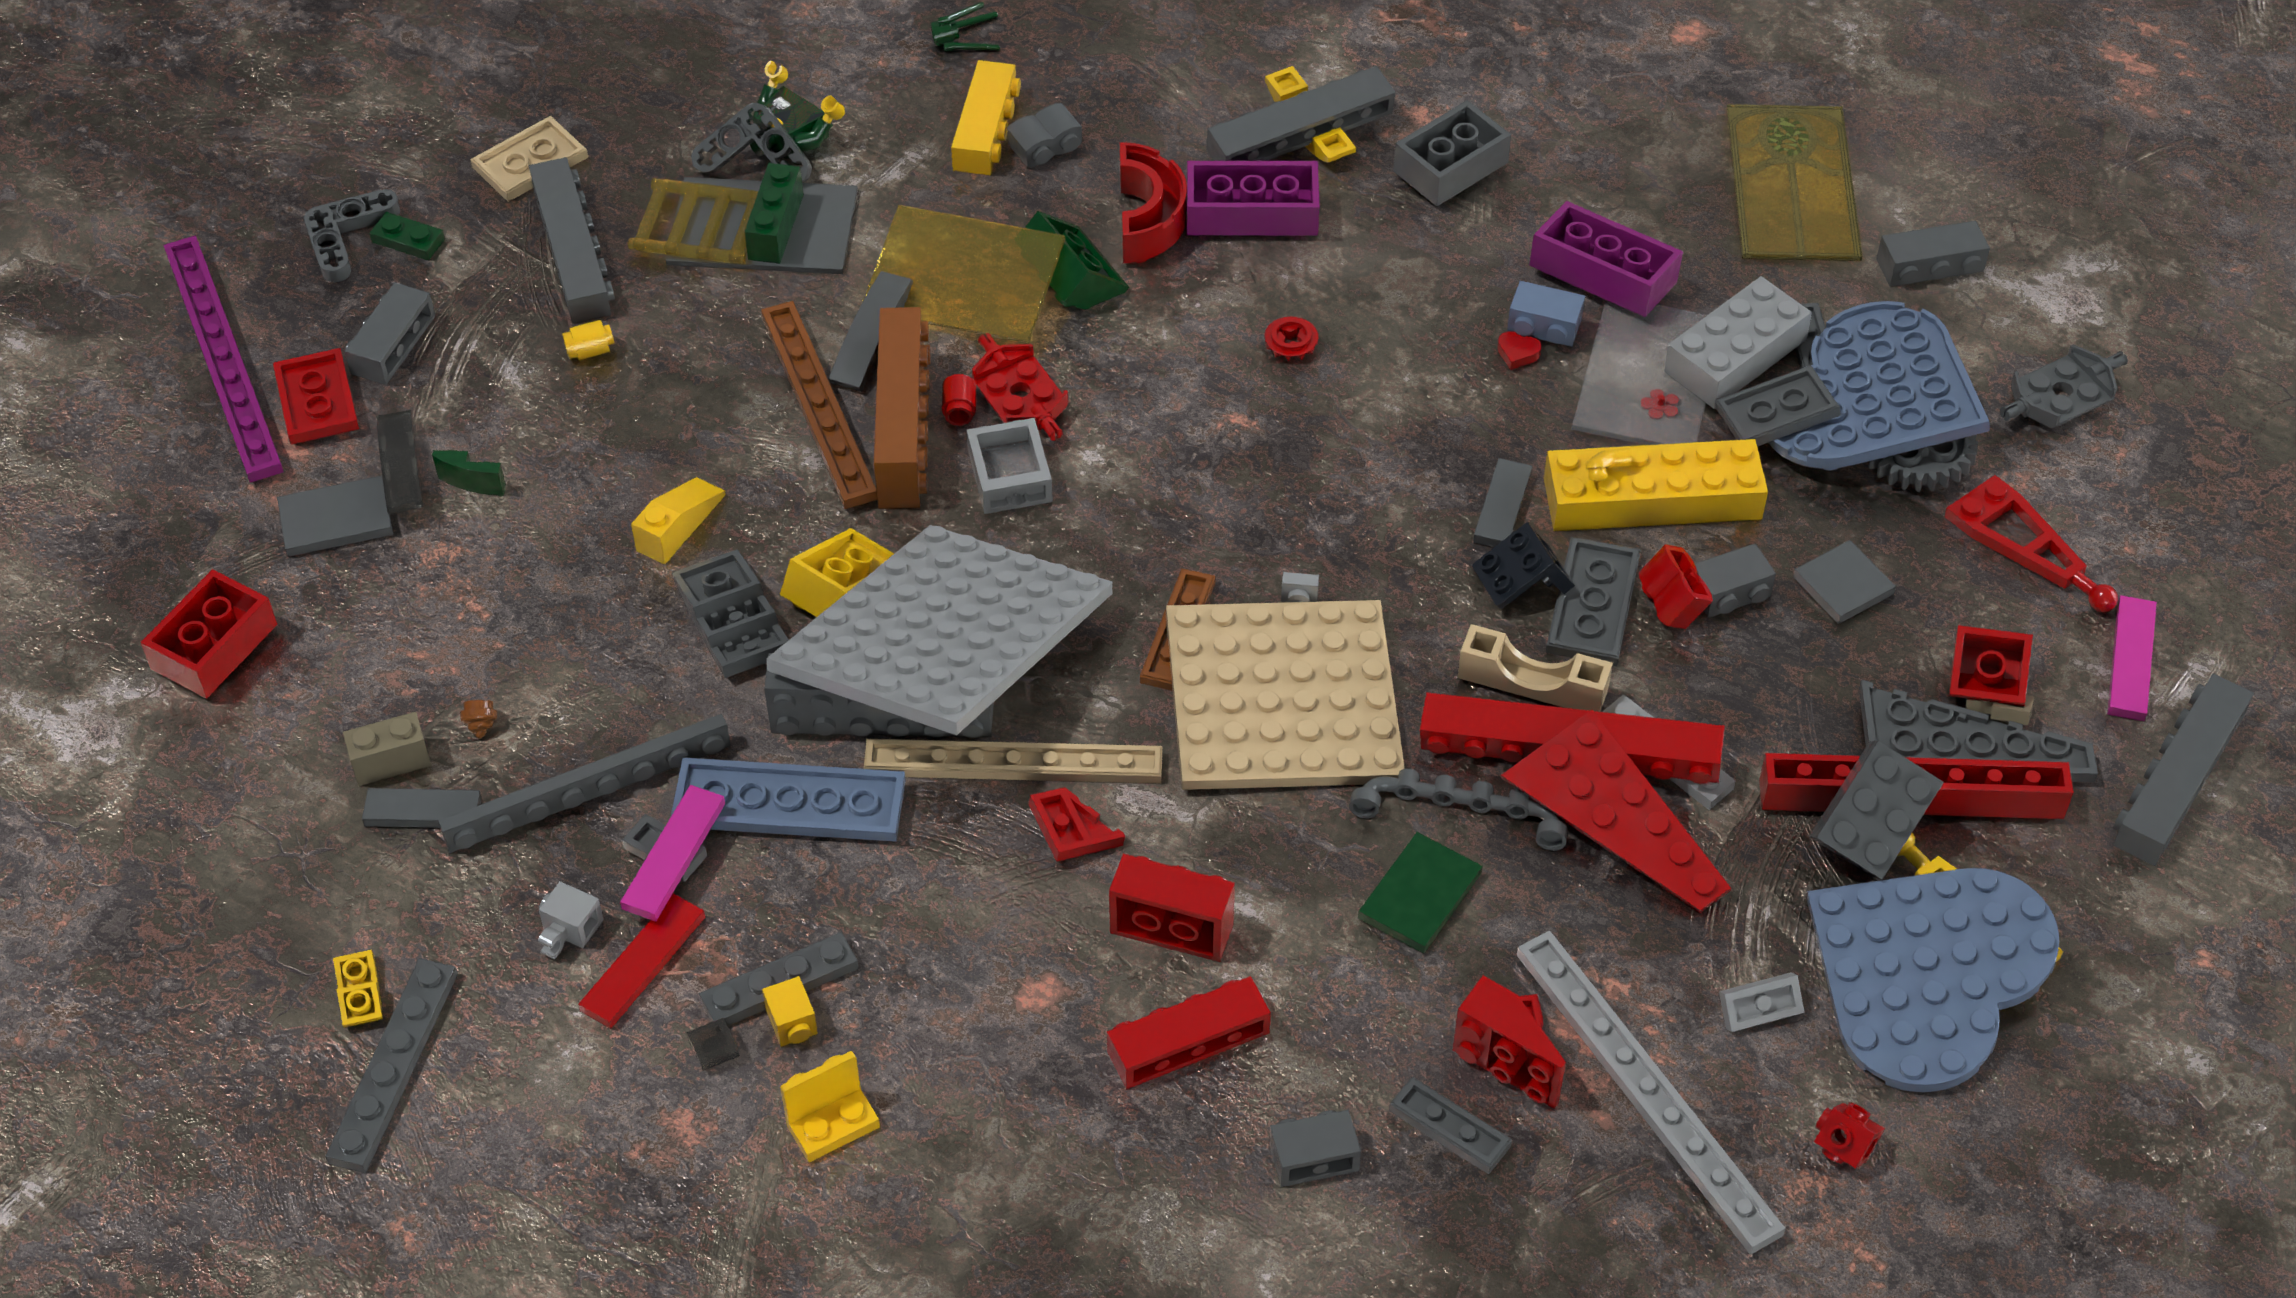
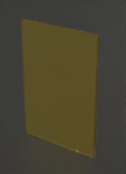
[862,205,1066,344]

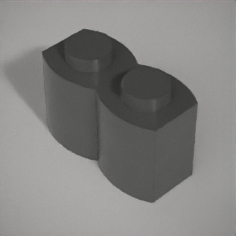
[1007,103,1082,167]

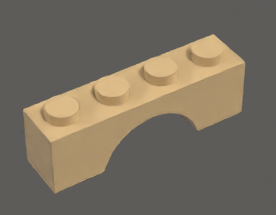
[1458,624,1613,712]

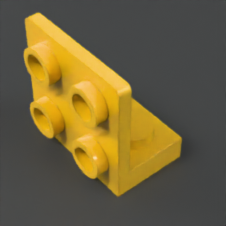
[780,1051,880,1163]

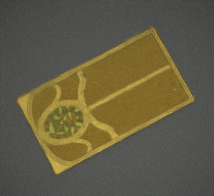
[1726,104,1863,261]

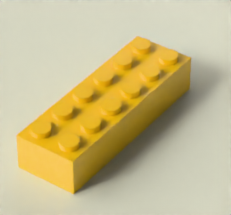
[1544,439,1768,531]

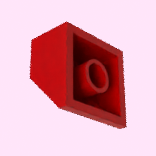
[1949,625,2033,706]

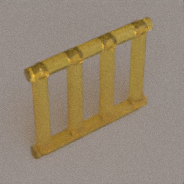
[627,178,758,264]

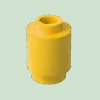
[562,320,615,360]

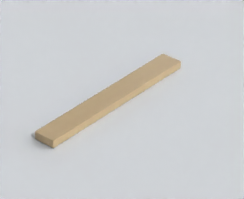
[863,739,1162,784]

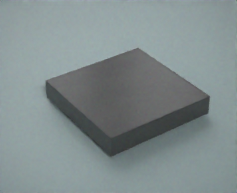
[1793,540,1896,624]

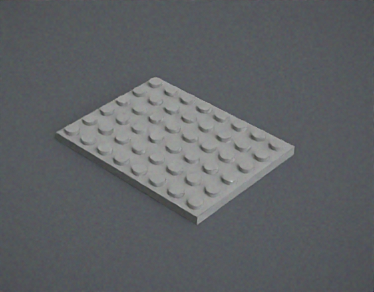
[766,525,1112,735]

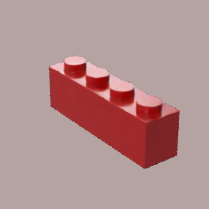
[1107,976,1271,1090]

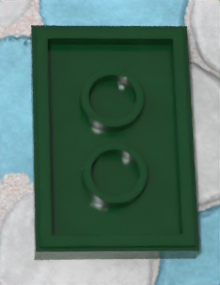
[1358,832,1483,954]

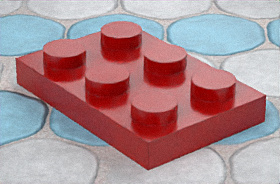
[273,348,359,445]

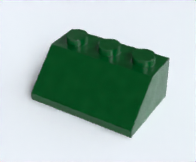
[1015,211,1129,310]

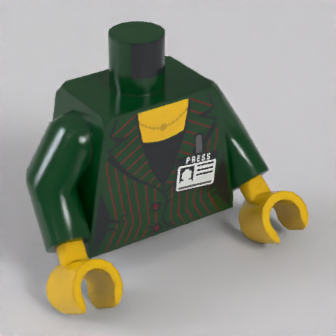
[750,61,845,159]

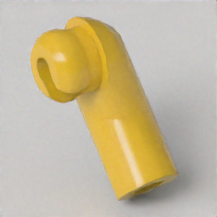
[1586,449,1632,481]

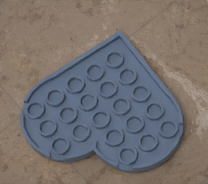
[1769,301,1990,470]
[1807,868,2059,1092]

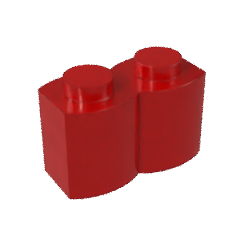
[1639,544,1713,629]

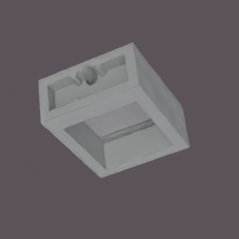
[966,418,1053,514]

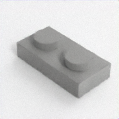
[1719,972,1805,1032]

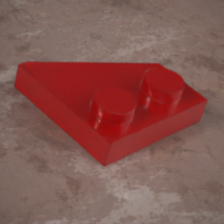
[1028,787,1125,862]

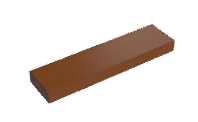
[1140,568,1216,691]

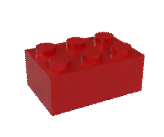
[140,569,278,699]
[1109,853,1235,962]

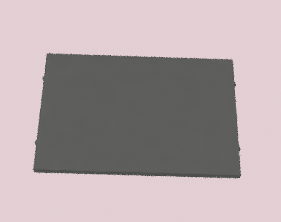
[666,177,858,274]

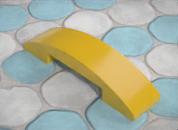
[1265,66,1356,163]

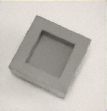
[1281,572,1319,602]

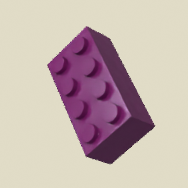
[1187,161,1320,236]
[1529,201,1683,317]

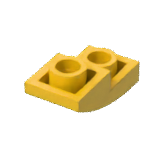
[333,949,383,1028]

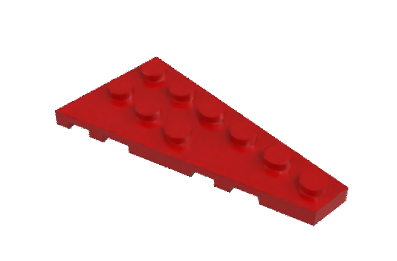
[1501,710,1731,913]

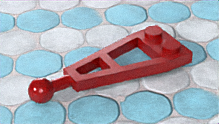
[1944,475,2118,613]

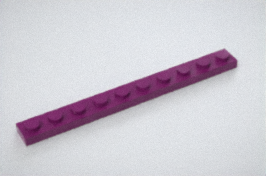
[163,235,284,483]

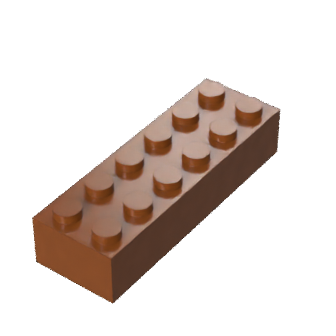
[874,307,931,509]

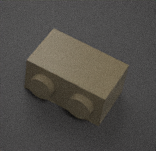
[343,712,432,787]

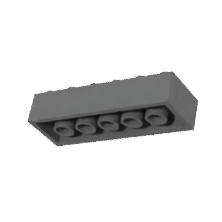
[764,653,994,738]

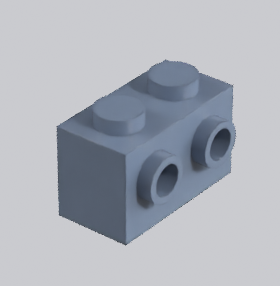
[1507,281,1585,347]

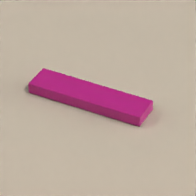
[2107,595,2157,721]
[620,785,725,921]

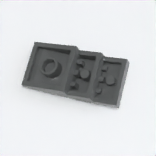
[671,549,789,678]

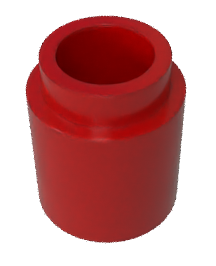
[942,374,976,426]

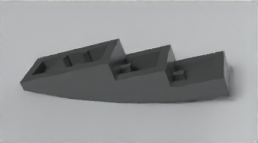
[828,271,913,392]

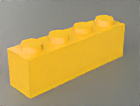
[951,60,1021,175]

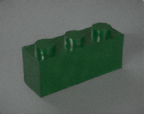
[744,163,804,264]

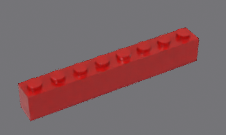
[1420,692,1725,784]
[1759,753,2074,819]

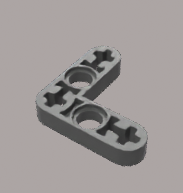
[691,103,812,183]
[304,189,400,283]

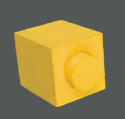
[762,976,818,1047]

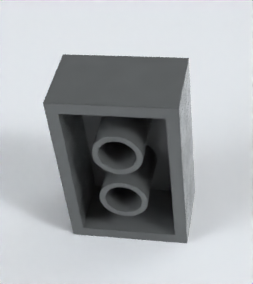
[1393,100,1511,206]
[1809,741,1944,880]

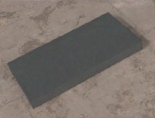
[1546,537,1641,666]

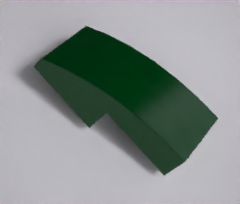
[432,450,506,496]

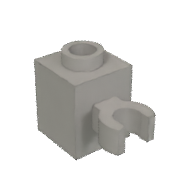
[538,881,604,959]

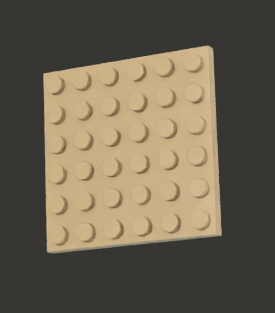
[1166,600,1405,790]

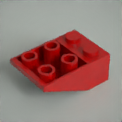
[1452,975,1566,1109]

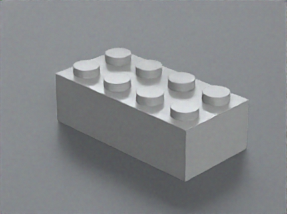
[1664,276,1812,409]

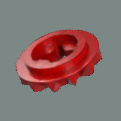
[1264,316,1318,361]

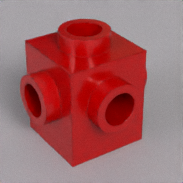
[1814,1102,1885,1168]

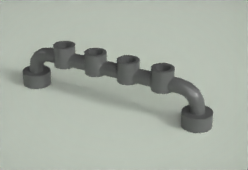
[1349,768,1568,851]

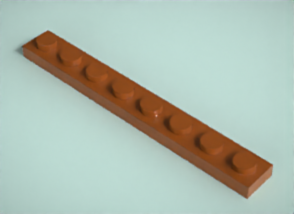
[761,301,877,509]

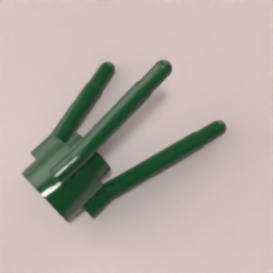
[930,2,1000,51]

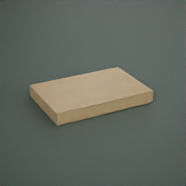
[470,116,588,202]

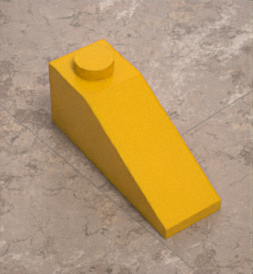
[631,477,726,565]

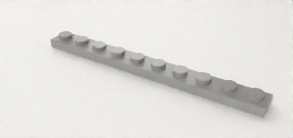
[1517,930,1786,1255]

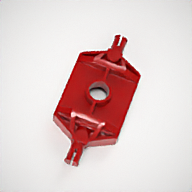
[972,333,1068,441]

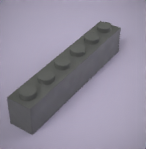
[1206,66,1396,161]
[528,157,615,324]
[2113,673,2254,866]

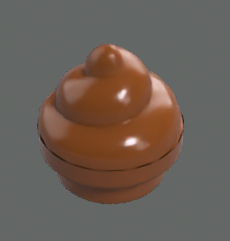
[460,700,497,739]

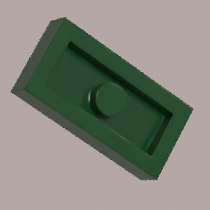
[369,212,445,261]

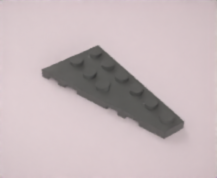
[1859,680,2098,782]

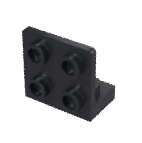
[1472,521,1575,609]

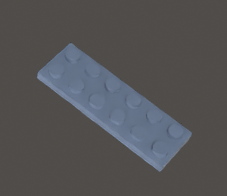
[671,758,906,842]

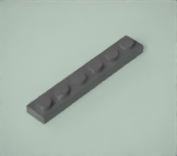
[325,958,458,1173]

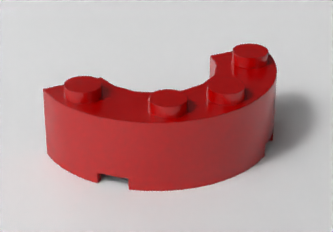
[1120,142,1187,263]

